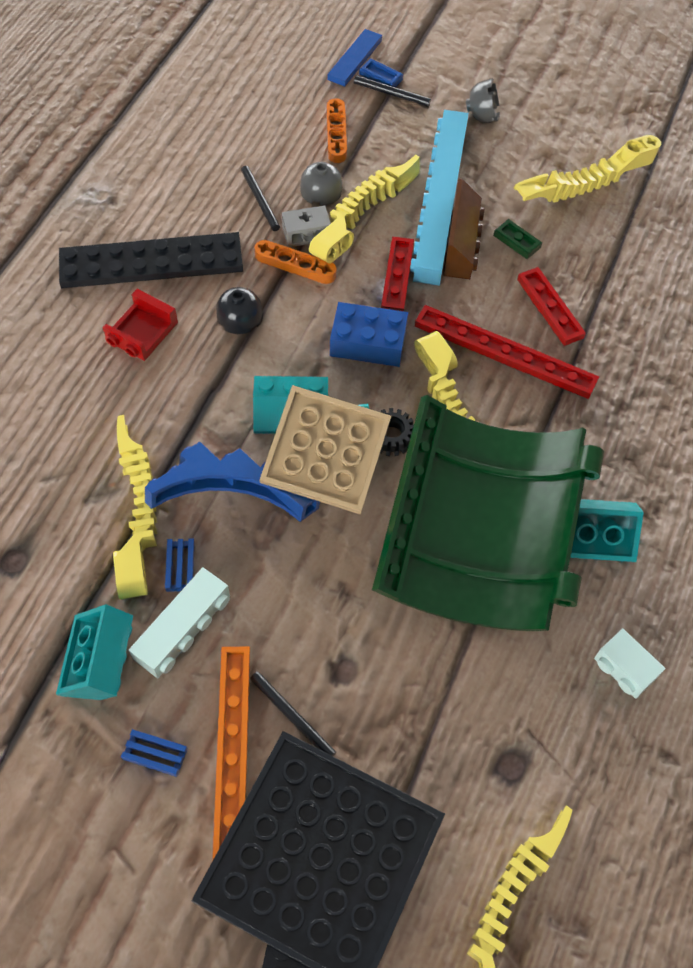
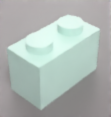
[594,628,666,699]

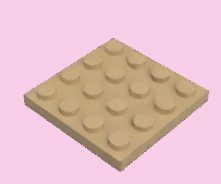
[259,385,391,514]

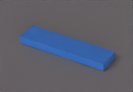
[327,29,382,87]

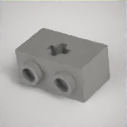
[282,205,331,247]

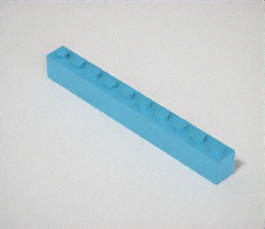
[410,110,469,286]

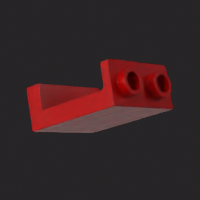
[103,288,178,361]

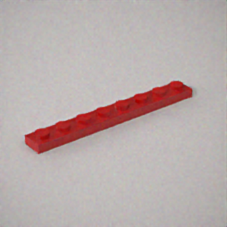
[414,305,600,399]

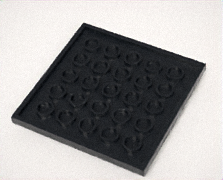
[191,731,445,968]

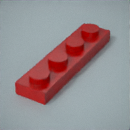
[381,236,414,311]
[517,267,586,346]

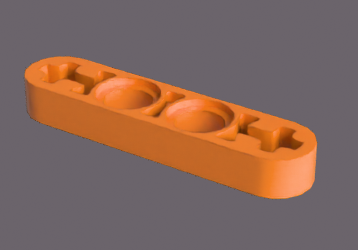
[327,98,347,163]
[254,240,337,284]

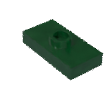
[493,219,543,259]

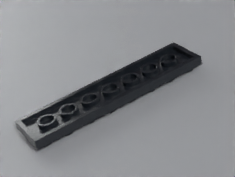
[59,232,243,289]

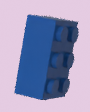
[330,302,408,367]

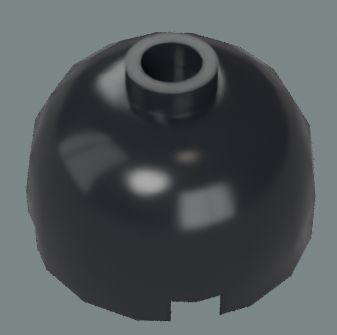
[216,287,263,335]

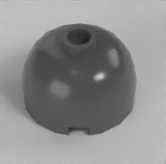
[466,78,500,123]
[300,162,343,206]

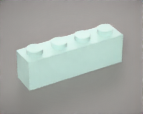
[129,567,230,679]

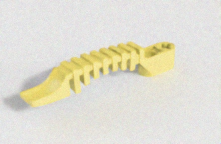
[514,135,661,203]
[309,155,420,263]
[414,331,475,421]
[113,415,157,600]
[467,805,573,968]

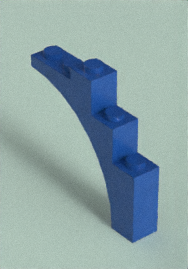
[145,442,320,522]

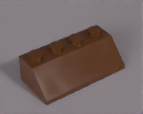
[444,178,485,280]

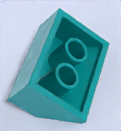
[253,376,328,434]
[570,499,644,562]
[56,604,134,700]

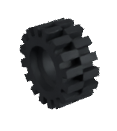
[380,408,414,456]

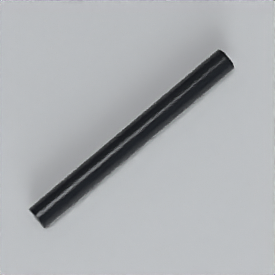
[354,75,431,107]
[241,166,280,231]
[250,671,337,757]

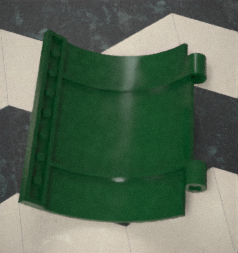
[372,395,604,631]

